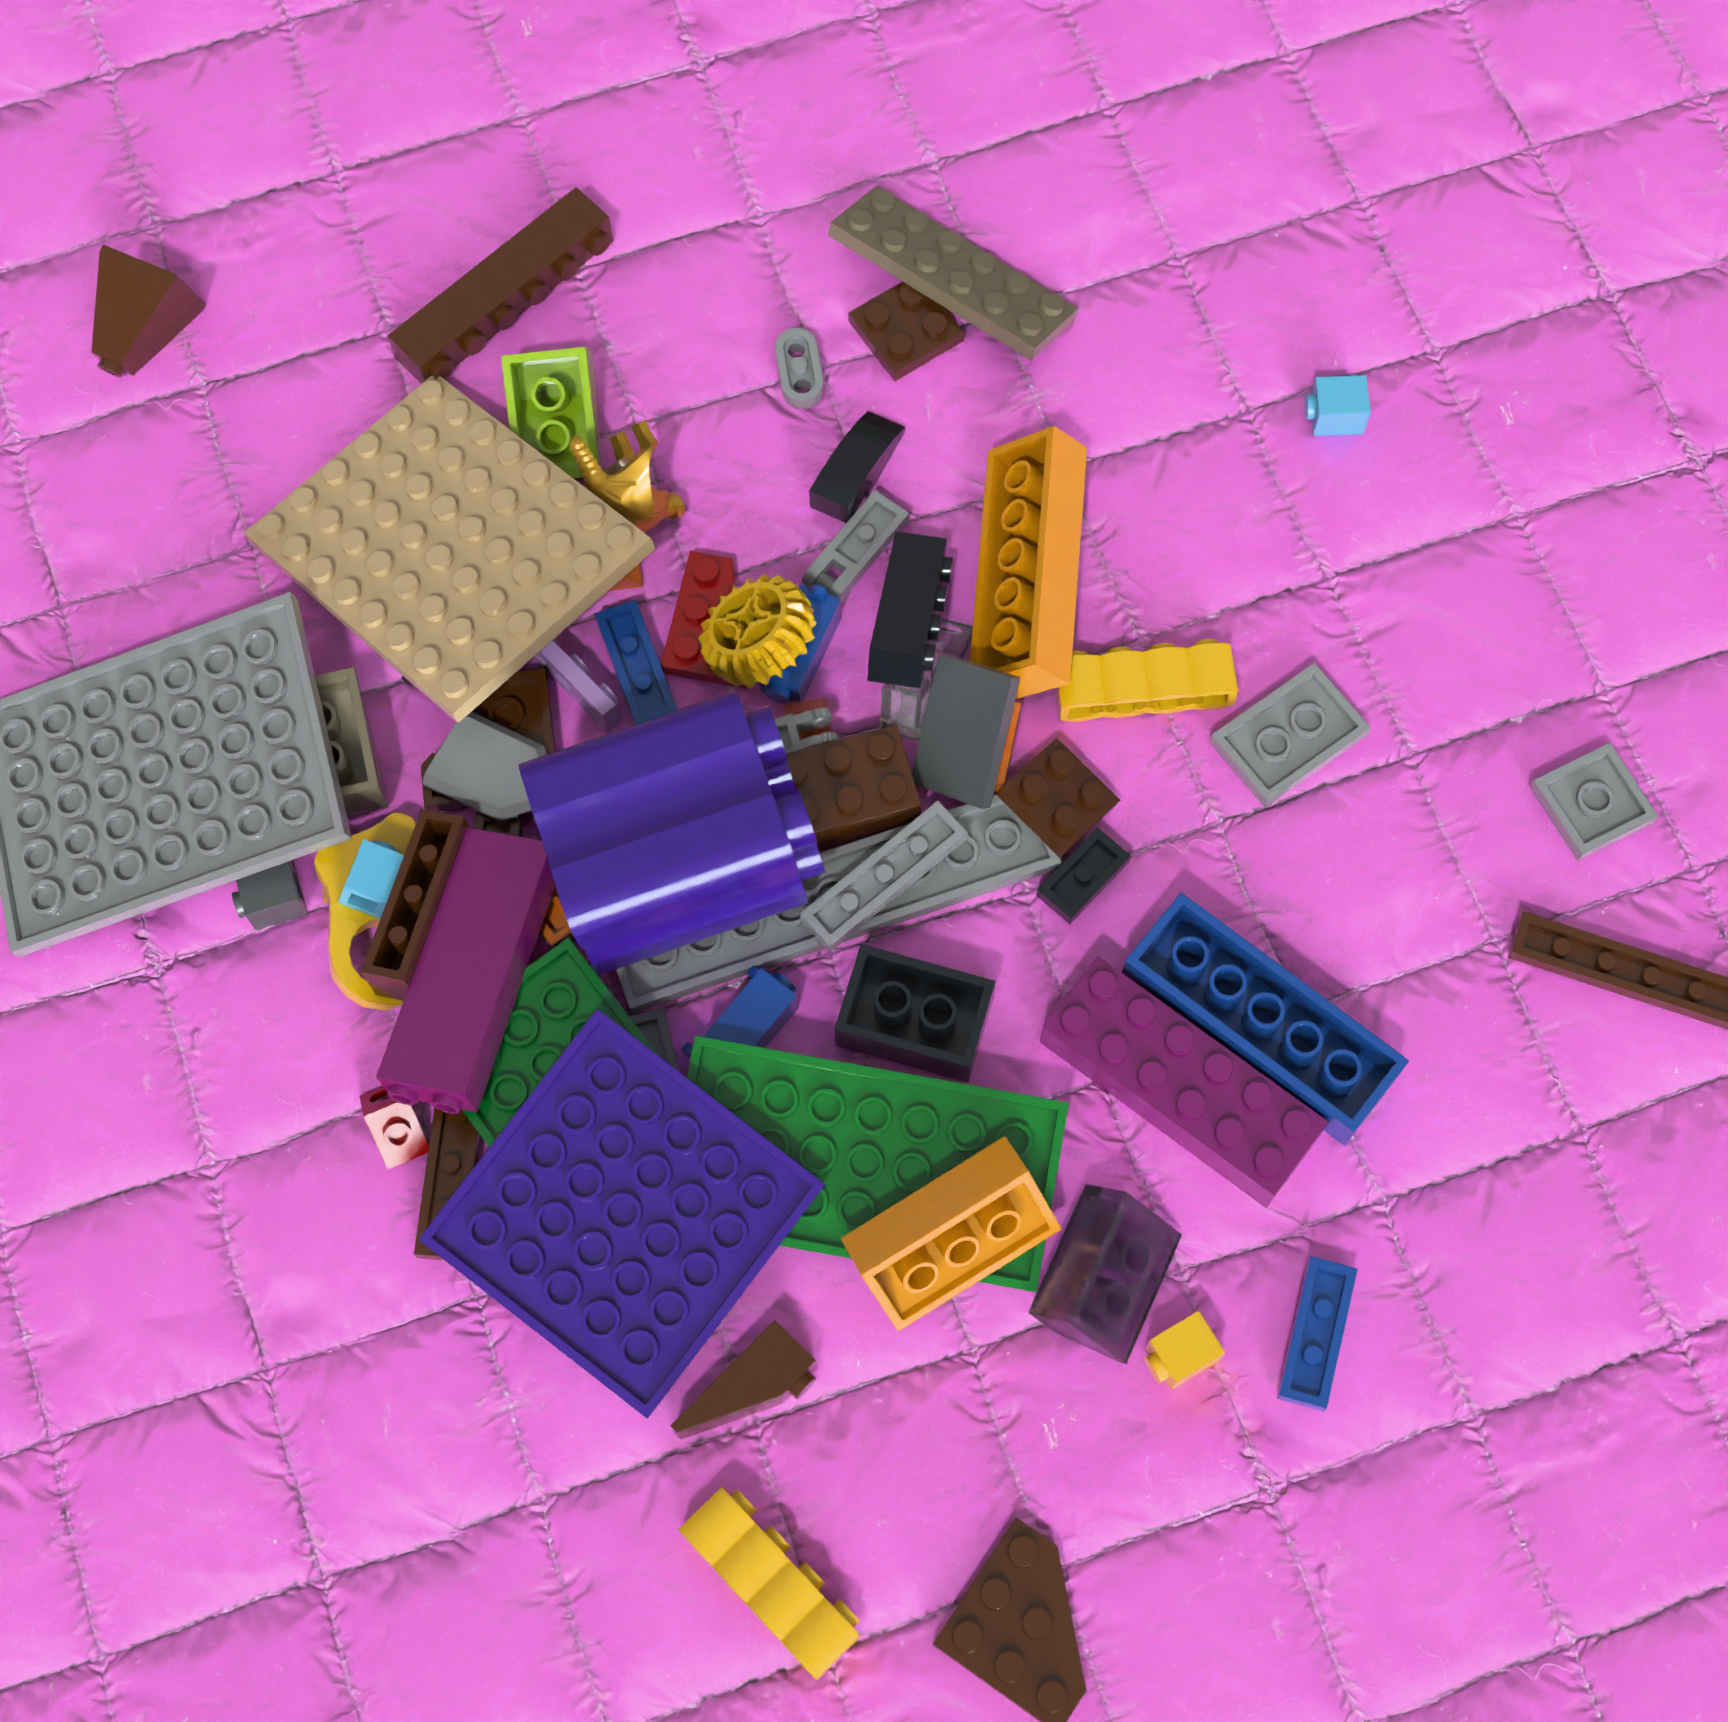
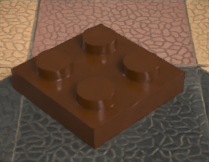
[848,281,964,382]
[996,738,1120,858]

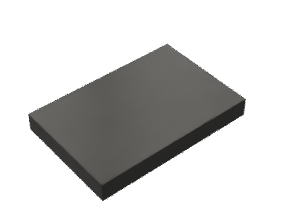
[912,653,1020,809]

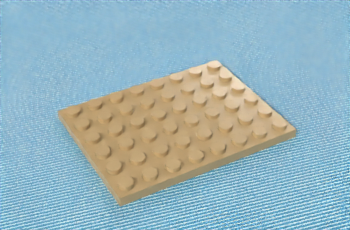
[244,376,656,723]

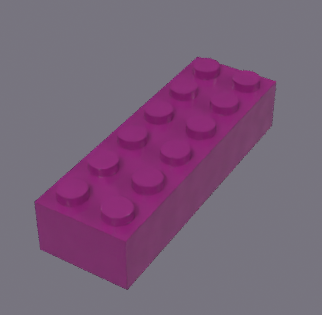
[1040,956,1329,1209]

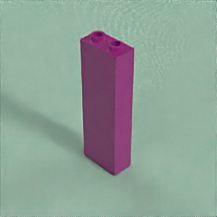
[376,828,555,1114]

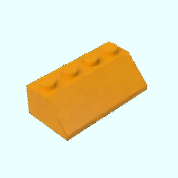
[840,1136,1061,1331]

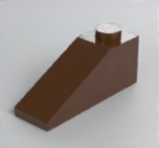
[670,1320,817,1439]

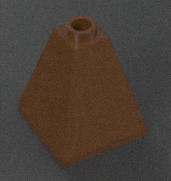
[91,245,206,378]

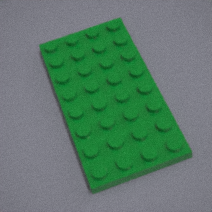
[687,1036,1069,1293]

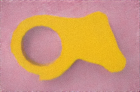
[314,812,416,1011]

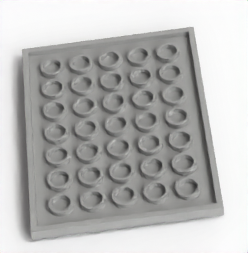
[0,592,352,957]

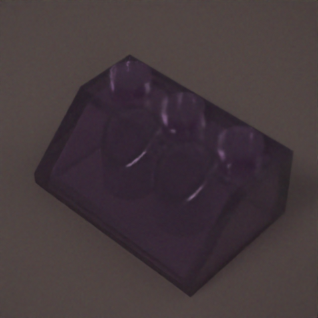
[1028,1184,1182,1364]

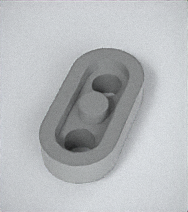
[775,328,824,409]

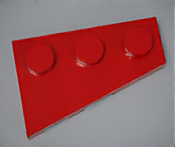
[660,551,746,689]

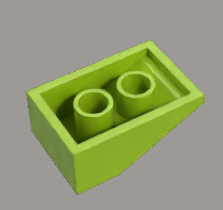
[501,347,600,479]

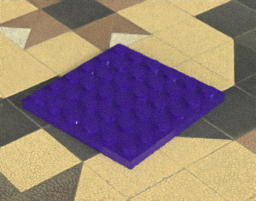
[418,1009,826,1419]

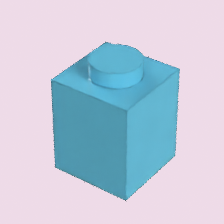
[1304,375,1371,436]
[337,839,404,919]

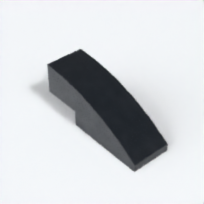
[809,411,906,523]

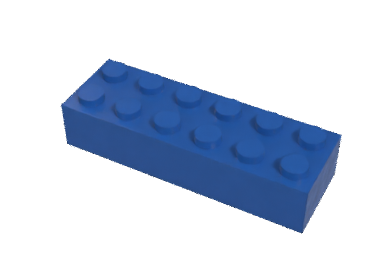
[1122,892,1410,1146]

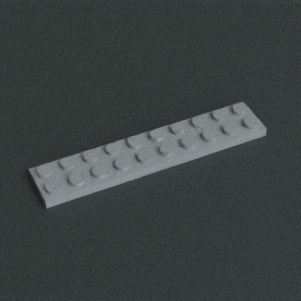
[616,794,1061,1014]

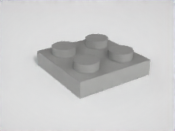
[1530,742,1659,861]

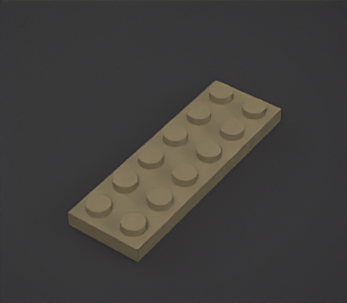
[828,185,1078,361]

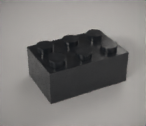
[834,944,996,1083]

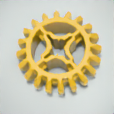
[698,573,817,689]

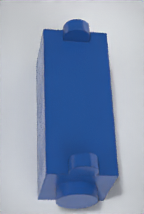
[759,584,841,706]
[681,966,798,1058]

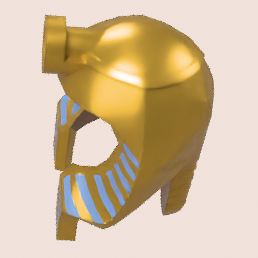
[569,420,685,533]

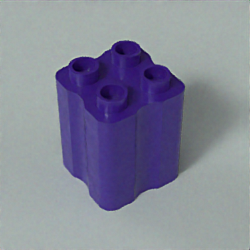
[518,690,825,976]

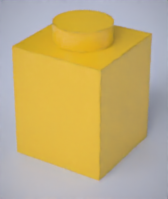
[1144,1311,1225,1390]

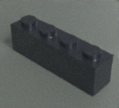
[867,531,953,689]

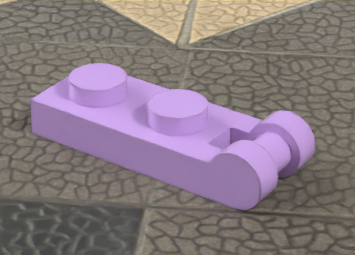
[534,638,620,733]

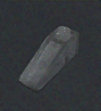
[880,618,973,741]

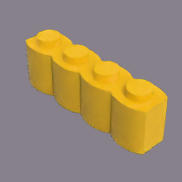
[1055,639,1238,722]
[678,1487,860,1681]

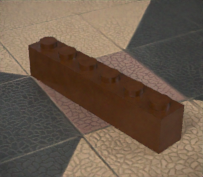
[387,187,613,384]

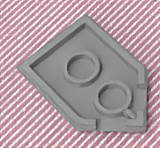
[422,712,547,823]

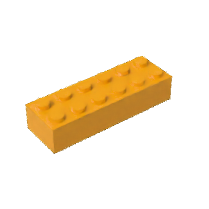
[970,426,1087,700]

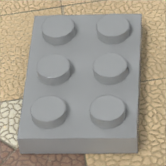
[1209,663,1371,808]

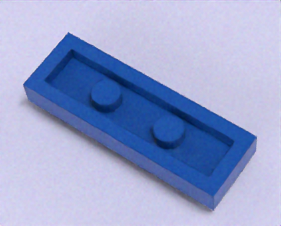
[594,600,677,724]
[1276,1256,1358,1412]

